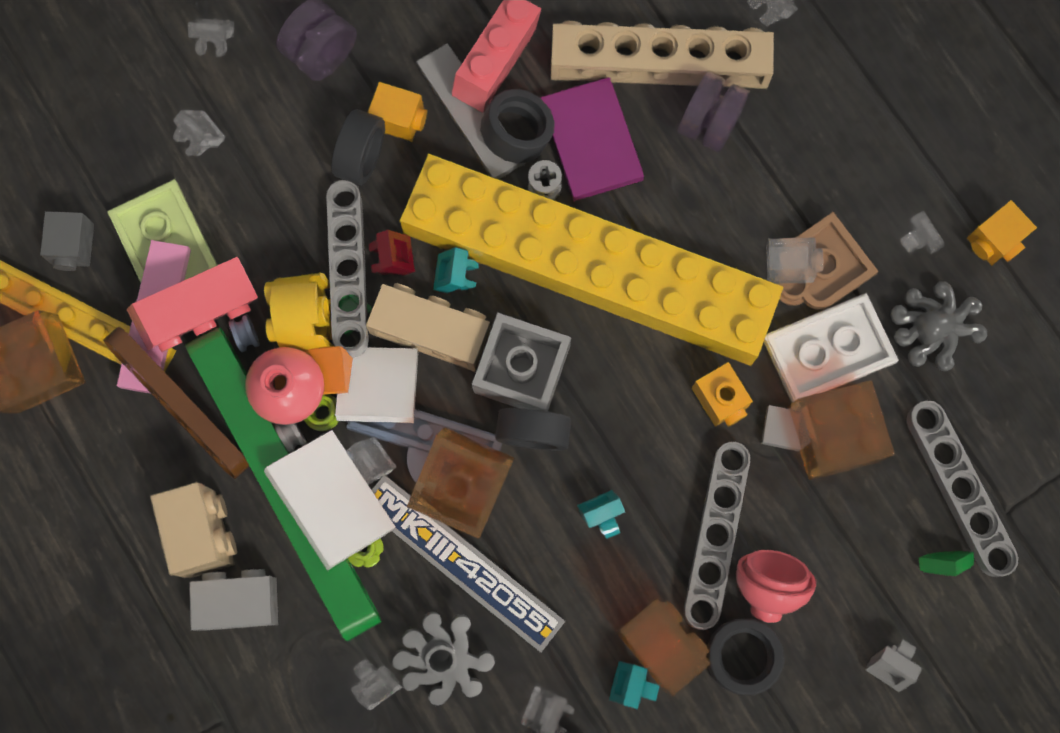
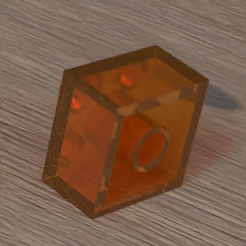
[0,310,86,413]
[787,380,895,480]
[407,427,515,539]
[615,599,711,696]

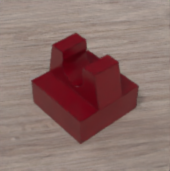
[368,230,415,276]

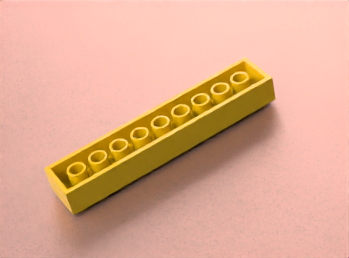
[400,154,784,366]

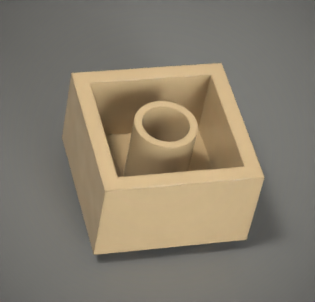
[151,482,237,578]

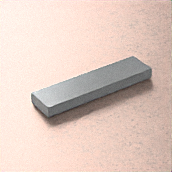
[417,43,525,180]

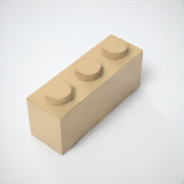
[366,283,491,372]

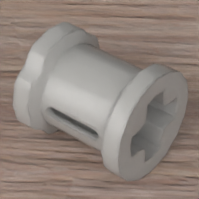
[528,160,562,201]

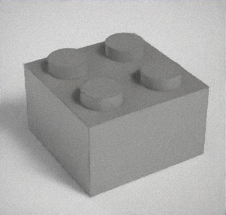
[472,313,571,412]

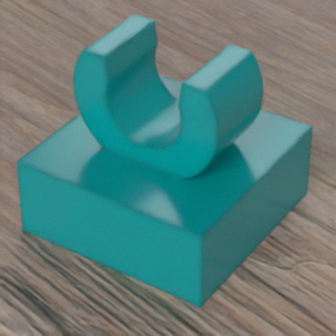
[433,247,479,293]
[577,490,625,539]
[609,661,660,709]

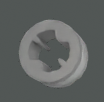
[274,423,307,453]

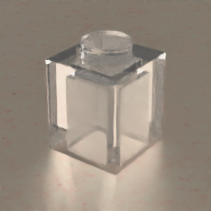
[766,237,823,284]

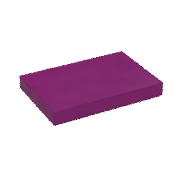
[541,77,644,201]

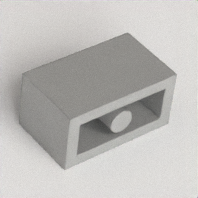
[190,569,278,631]

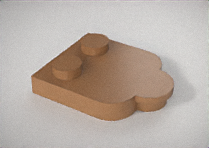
[775,212,879,310]

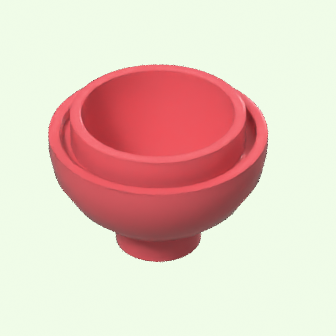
[245,347,324,425]
[736,550,816,623]

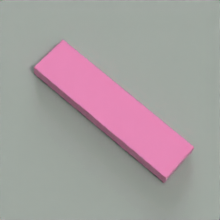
[117,240,191,394]

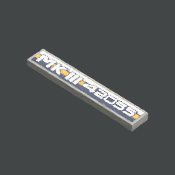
[372,475,565,652]

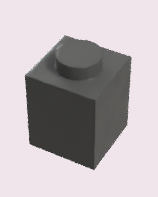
[40,212,94,271]

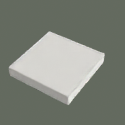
[335,347,418,423]

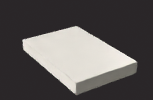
[764,293,899,406]
[264,430,395,570]

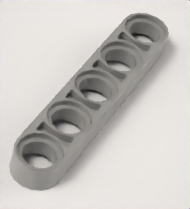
[326,180,369,358]
[907,400,1018,577]
[683,442,750,630]

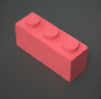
[452,0,541,113]
[127,257,258,352]

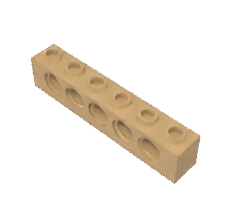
[551,21,774,88]

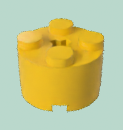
[264,273,334,351]

